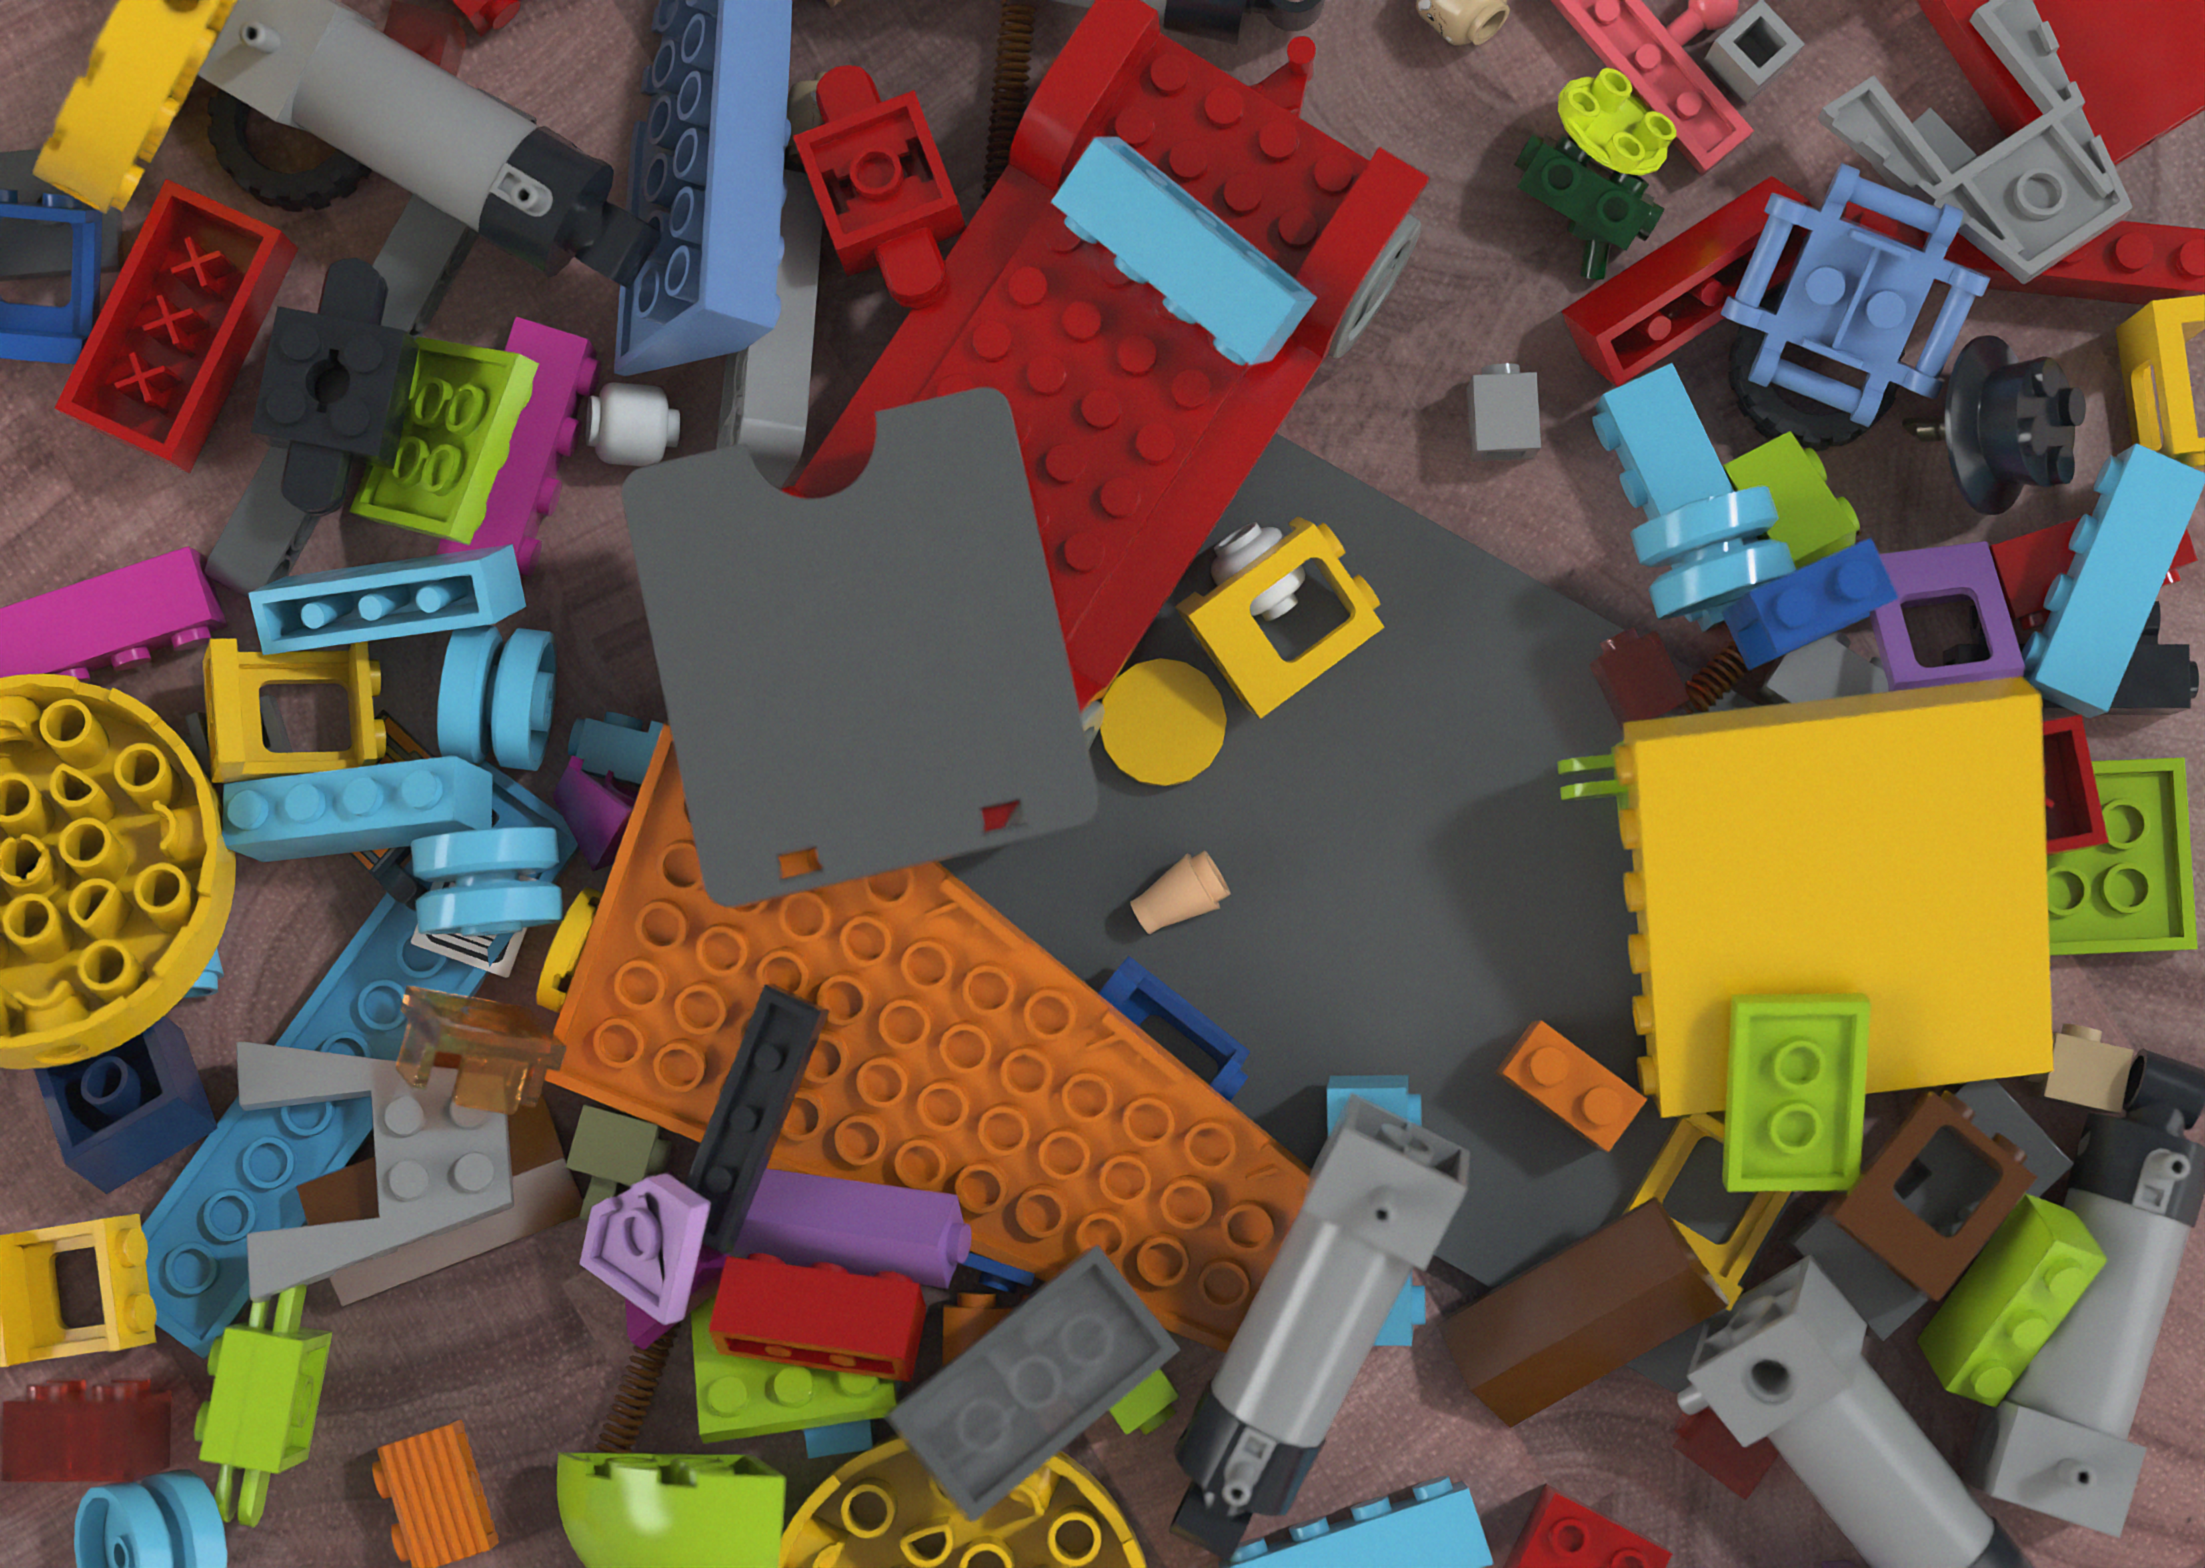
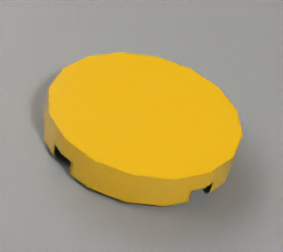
[1100,658,1227,787]
[536,886,603,1013]

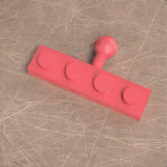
[1550,0,1754,177]

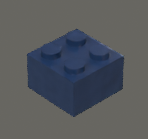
[34,1015,218,1194]

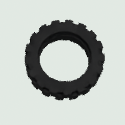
[207,88,373,212]
[1728,284,1905,452]

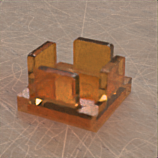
[396,986,567,1115]

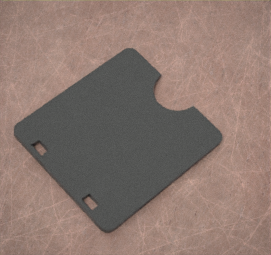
[622,387,1100,908]

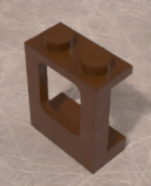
[1820,1090,2038,1302]

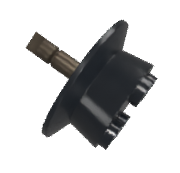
[1902,335,2086,515]

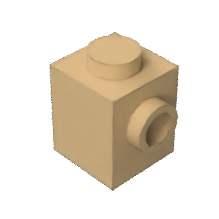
[2023,1023,2133,1113]

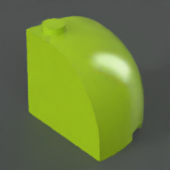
[557,1452,785,1568]

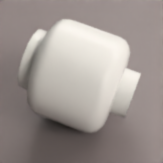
[585,382,680,466]
[1210,522,1305,621]

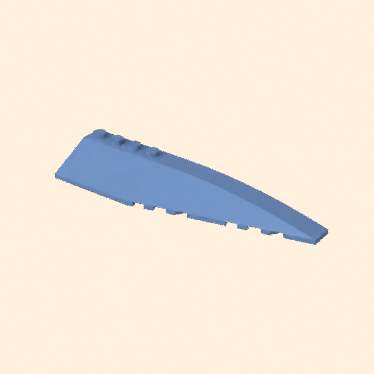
[614,0,792,376]

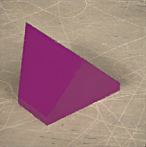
[552,755,639,871]

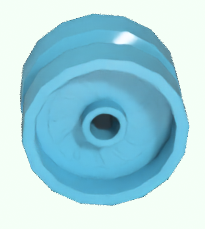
[1630,486,1796,620]
[437,625,558,771]
[411,827,564,937]
[74,1469,227,1568]

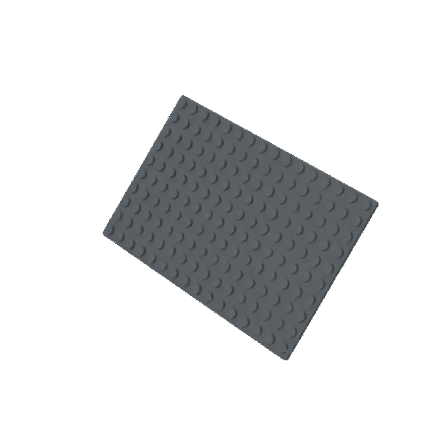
[938,433,1795,1393]

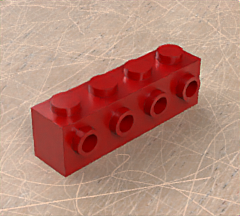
[1561,175,1812,387]

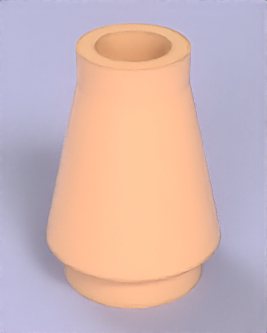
[1130,850,1231,935]

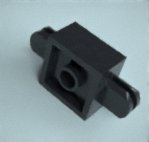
[251,258,420,516]

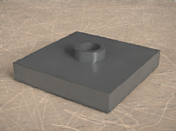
[0,149,124,281]

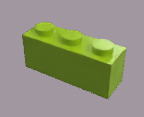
[1916,1193,2108,1408]

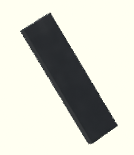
[684,984,830,1254]

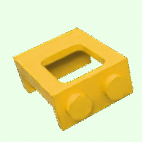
[2115,295,2205,471]
[1175,516,1384,719]
[202,639,386,783]
[1622,1110,1792,1311]
[0,1213,157,1367]

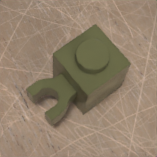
[565,1104,672,1221]

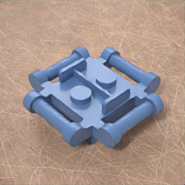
[1720,163,1991,427]

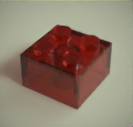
[1,1378,172,1482]

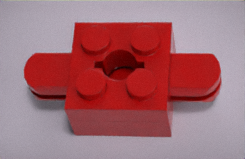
[793,65,966,309]

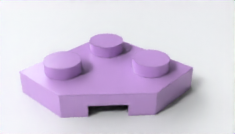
[579,1173,710,1325]

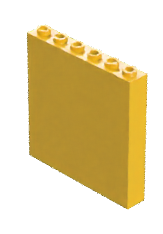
[1614,676,2054,1118]

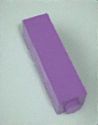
[729,1168,971,1288]

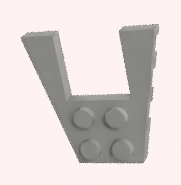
[1817,0,2133,285]
[236,1042,515,1303]

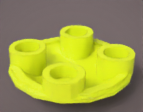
[1558,68,1676,176]

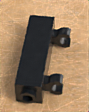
[1943,601,2199,715]

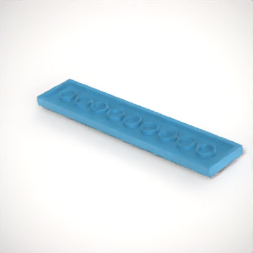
[141,760,580,1359]

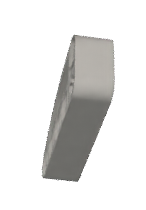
[716,169,823,488]

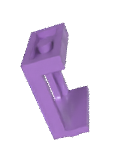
[1869,541,2025,692]

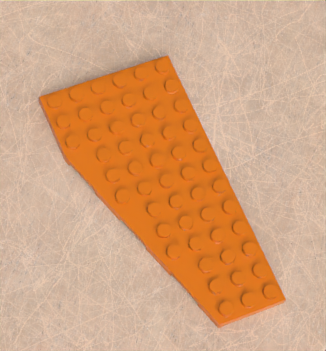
[538,720,1312,1353]

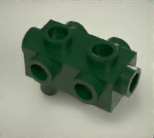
[1514,132,1665,280]

